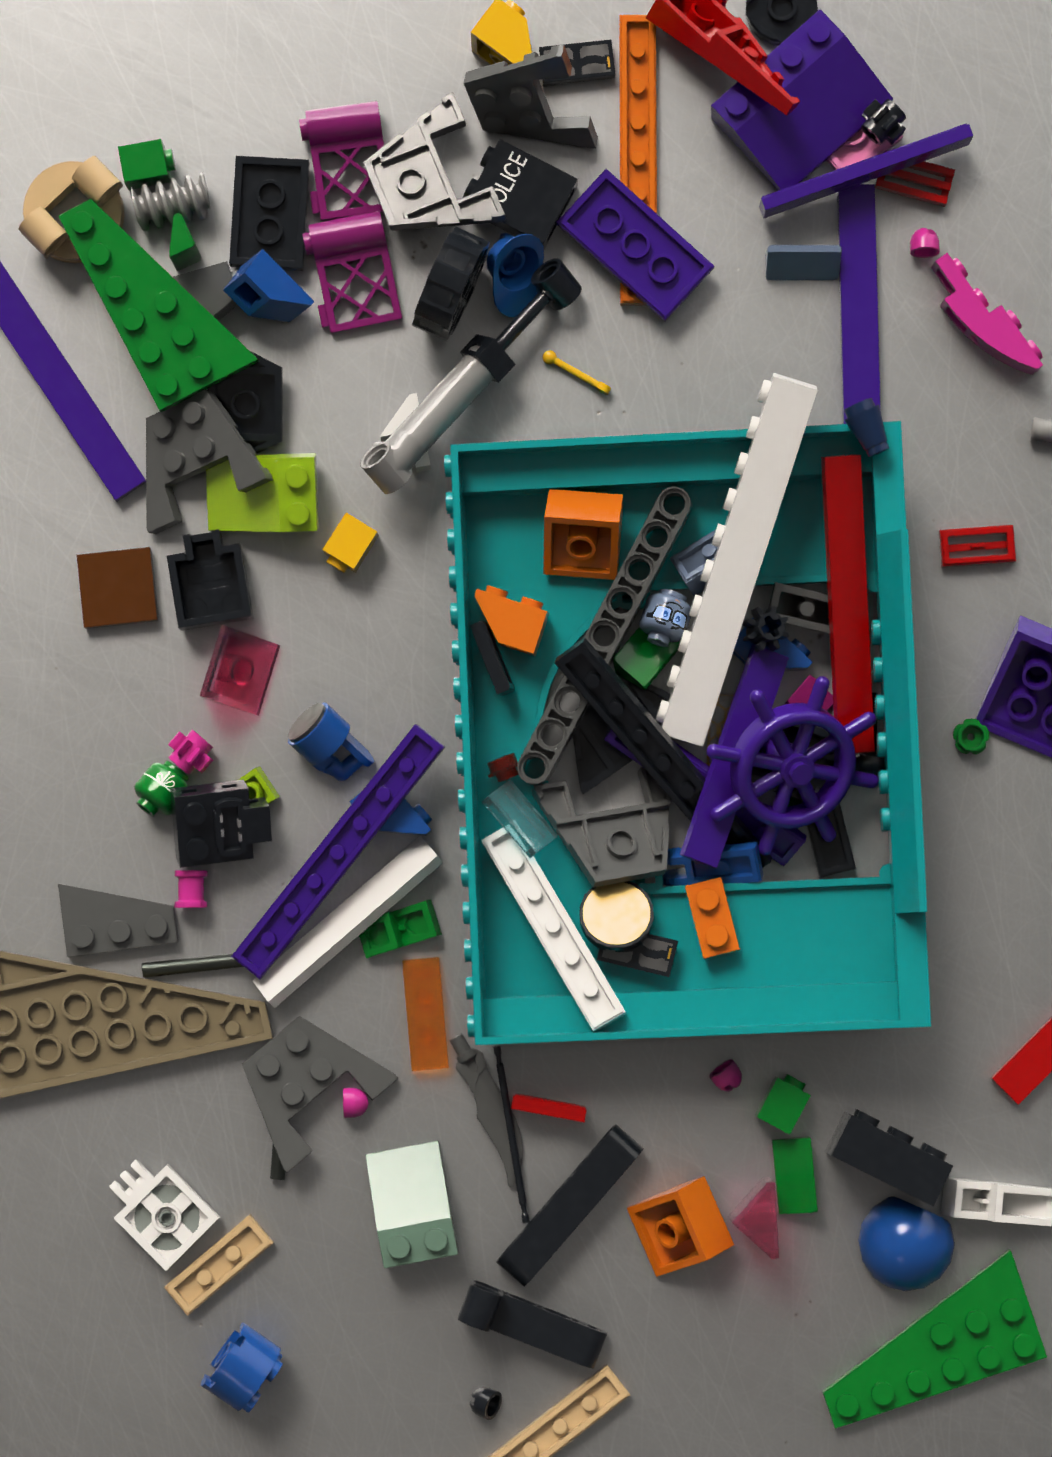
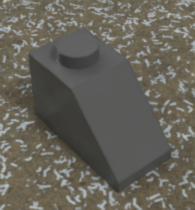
[768,582,830,633]

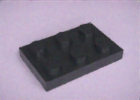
[229,156,310,271]

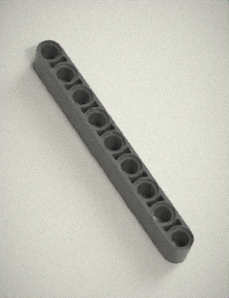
[517,486,692,785]

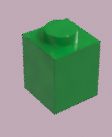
[118,139,176,190]
[755,1074,811,1135]

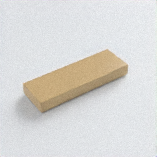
[164,1214,274,1316]

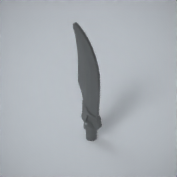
[449,1033,523,1187]

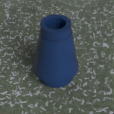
[844,398,890,457]

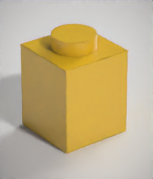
[322,512,379,573]

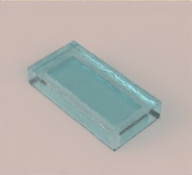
[482,779,559,858]

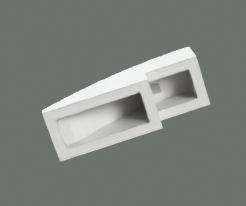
[941,1178,1052,1226]

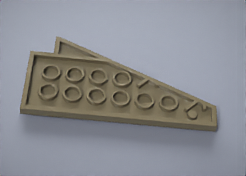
[0,951,273,1098]

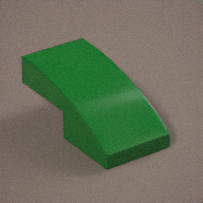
[359,899,442,958]

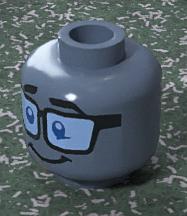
[639,589,691,647]

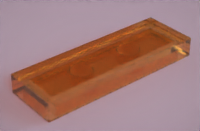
[402,957,449,1071]

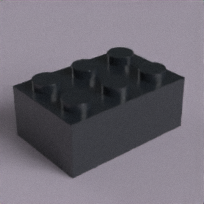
[825,1109,953,1207]

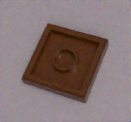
[77,547,159,629]

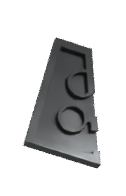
[58,884,179,957]

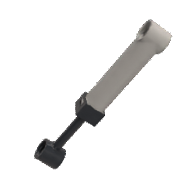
[360,258,582,494]

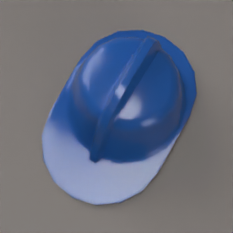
[486,233,544,317]

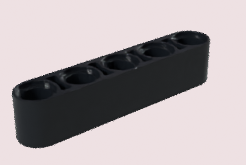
[496,1124,644,1287]

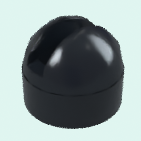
[470,1387,502,1420]

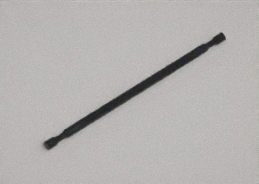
[493,1045,530,1223]

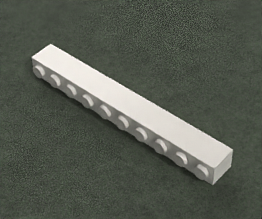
[656,373,818,747]

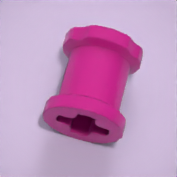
[174,870,208,908]

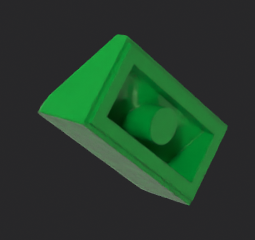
[169,213,202,271]
[613,627,680,690]
[772,1136,818,1214]

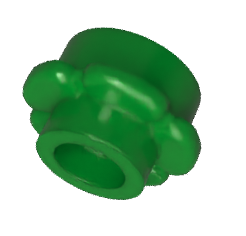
[953,718,989,755]

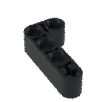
[458,1280,608,1369]

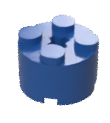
[201,1322,283,1413]

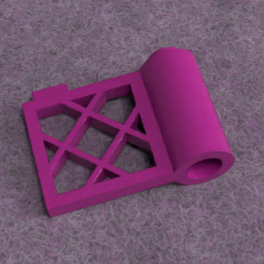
[299,101,384,221]
[302,210,402,333]

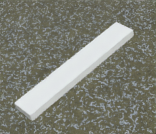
[481,822,626,1032]
[252,835,443,1008]

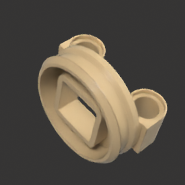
[18,156,124,263]

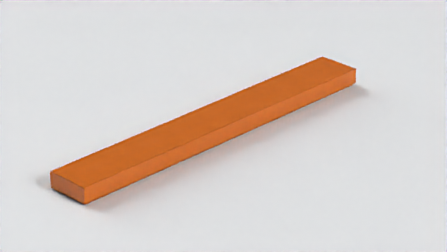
[619,15,657,306]

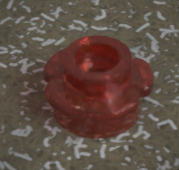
[487,753,519,783]

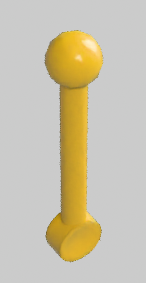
[542,350,611,395]

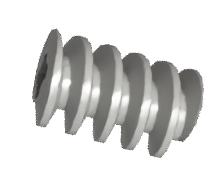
[131,172,210,231]

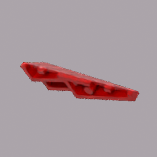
[646,0,800,115]

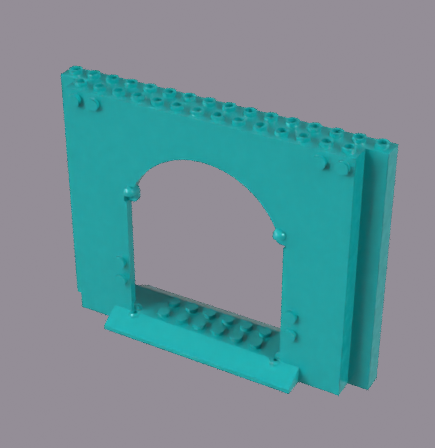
[444,421,931,1045]

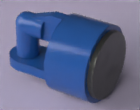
[288,702,375,781]

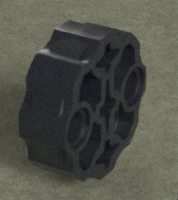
[412,226,490,341]

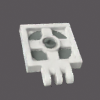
[109,1160,220,1271]

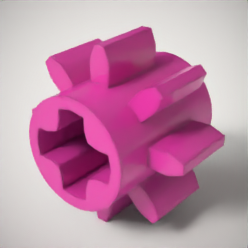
[168,729,213,775]

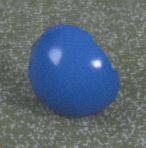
[858,1196,955,1291]

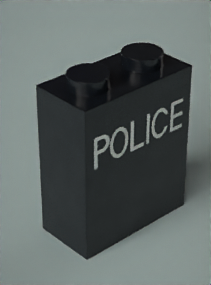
[463,139,578,250]

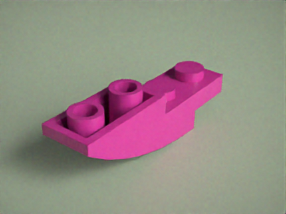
[931,252,1043,375]

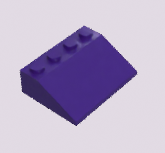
[711,9,893,190]
[975,615,1052,758]

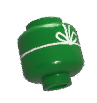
[134,761,189,817]

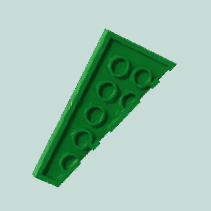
[58,199,259,412]
[822,1249,1047,1429]

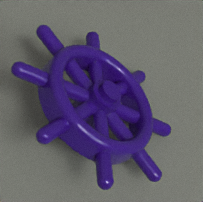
[706,676,879,856]

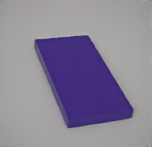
[557,169,715,322]

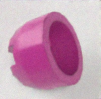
[910,228,940,258]
[709,1059,742,1092]
[343,1088,369,1118]

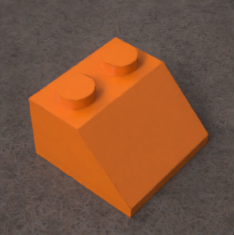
[543,489,623,580]
[627,1176,734,1277]

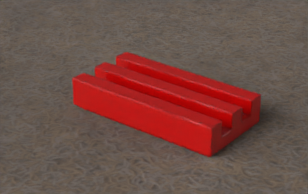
[875,151,955,207]
[938,525,1016,568]
[511,1093,587,1122]

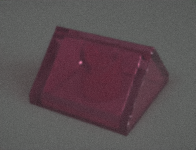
[200,625,280,716]
[727,1177,779,1259]

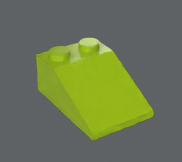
[206,453,319,532]

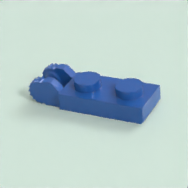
[662,842,764,886]

